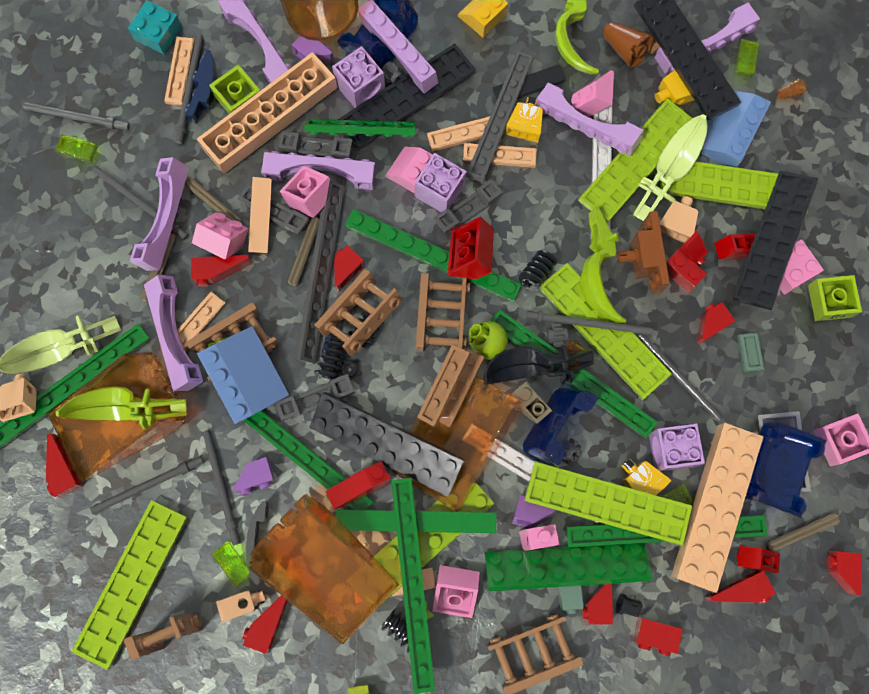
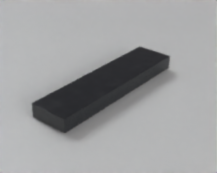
[493,64,566,99]

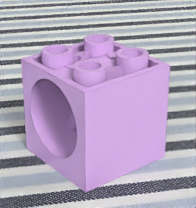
[332,46,385,108]
[415,153,467,212]
[649,424,705,472]

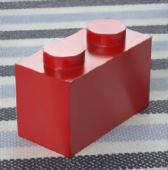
[666,249,707,293]
[633,617,683,656]

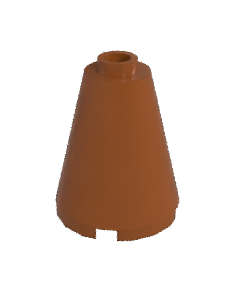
[603,22,653,68]

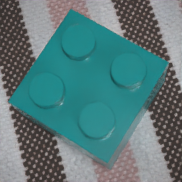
[128,0,182,54]

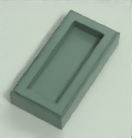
[737,333,765,373]

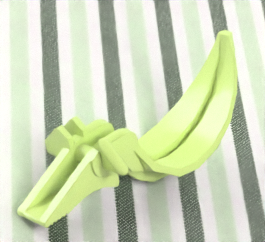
[633,114,708,221]
[0,315,121,373]

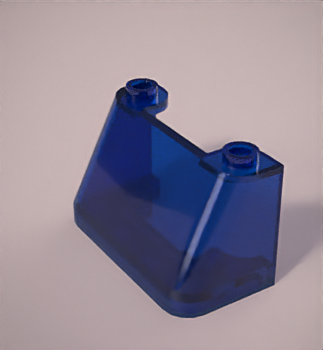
[337,0,418,70]
[522,388,599,468]
[745,422,827,518]

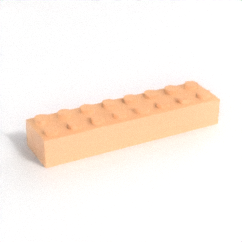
[197,52,337,174]
[671,423,763,593]

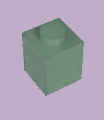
[558,586,583,614]

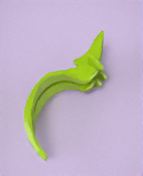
[555,0,599,74]
[580,207,626,324]
[55,386,187,430]

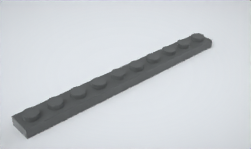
[295,180,345,364]

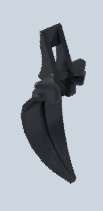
[483,344,594,385]

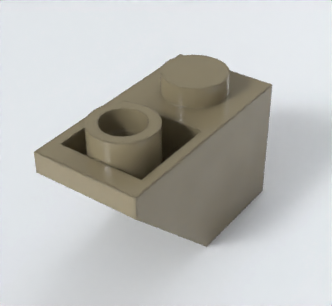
[510,382,552,424]

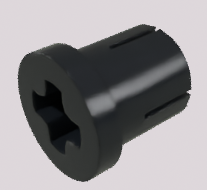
[616,593,642,617]

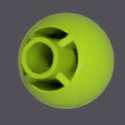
[469,321,508,360]

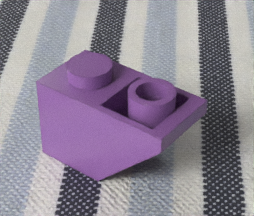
[292,30,334,64]
[233,457,276,496]
[512,495,557,529]

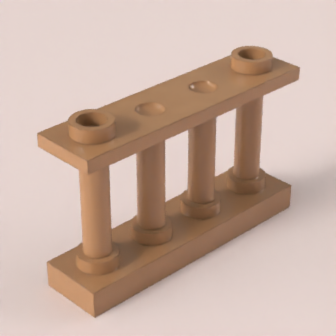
[314,269,403,357]
[416,273,470,352]
[186,302,279,384]
[417,344,485,428]
[123,611,202,661]
[487,613,583,694]

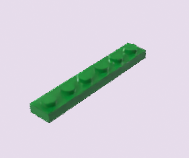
[304,119,416,137]

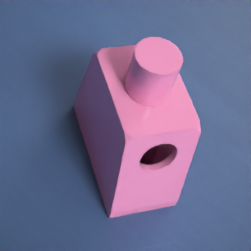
[519,524,560,551]

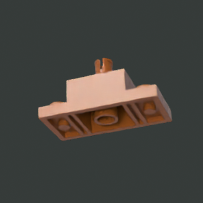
[616,211,670,295]

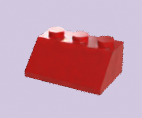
[447,216,494,280]

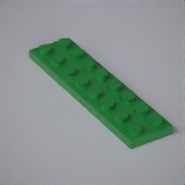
[485,543,653,592]

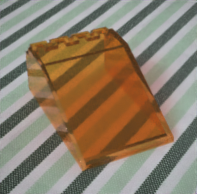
[48,352,188,483]
[391,376,521,512]
[249,494,399,645]

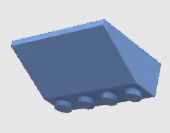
[700,90,771,167]
[197,326,289,424]

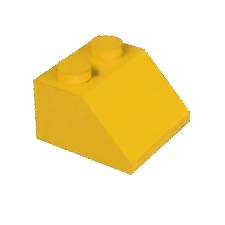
[458,0,508,38]

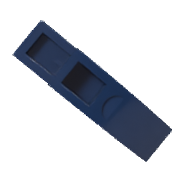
[185,50,217,124]

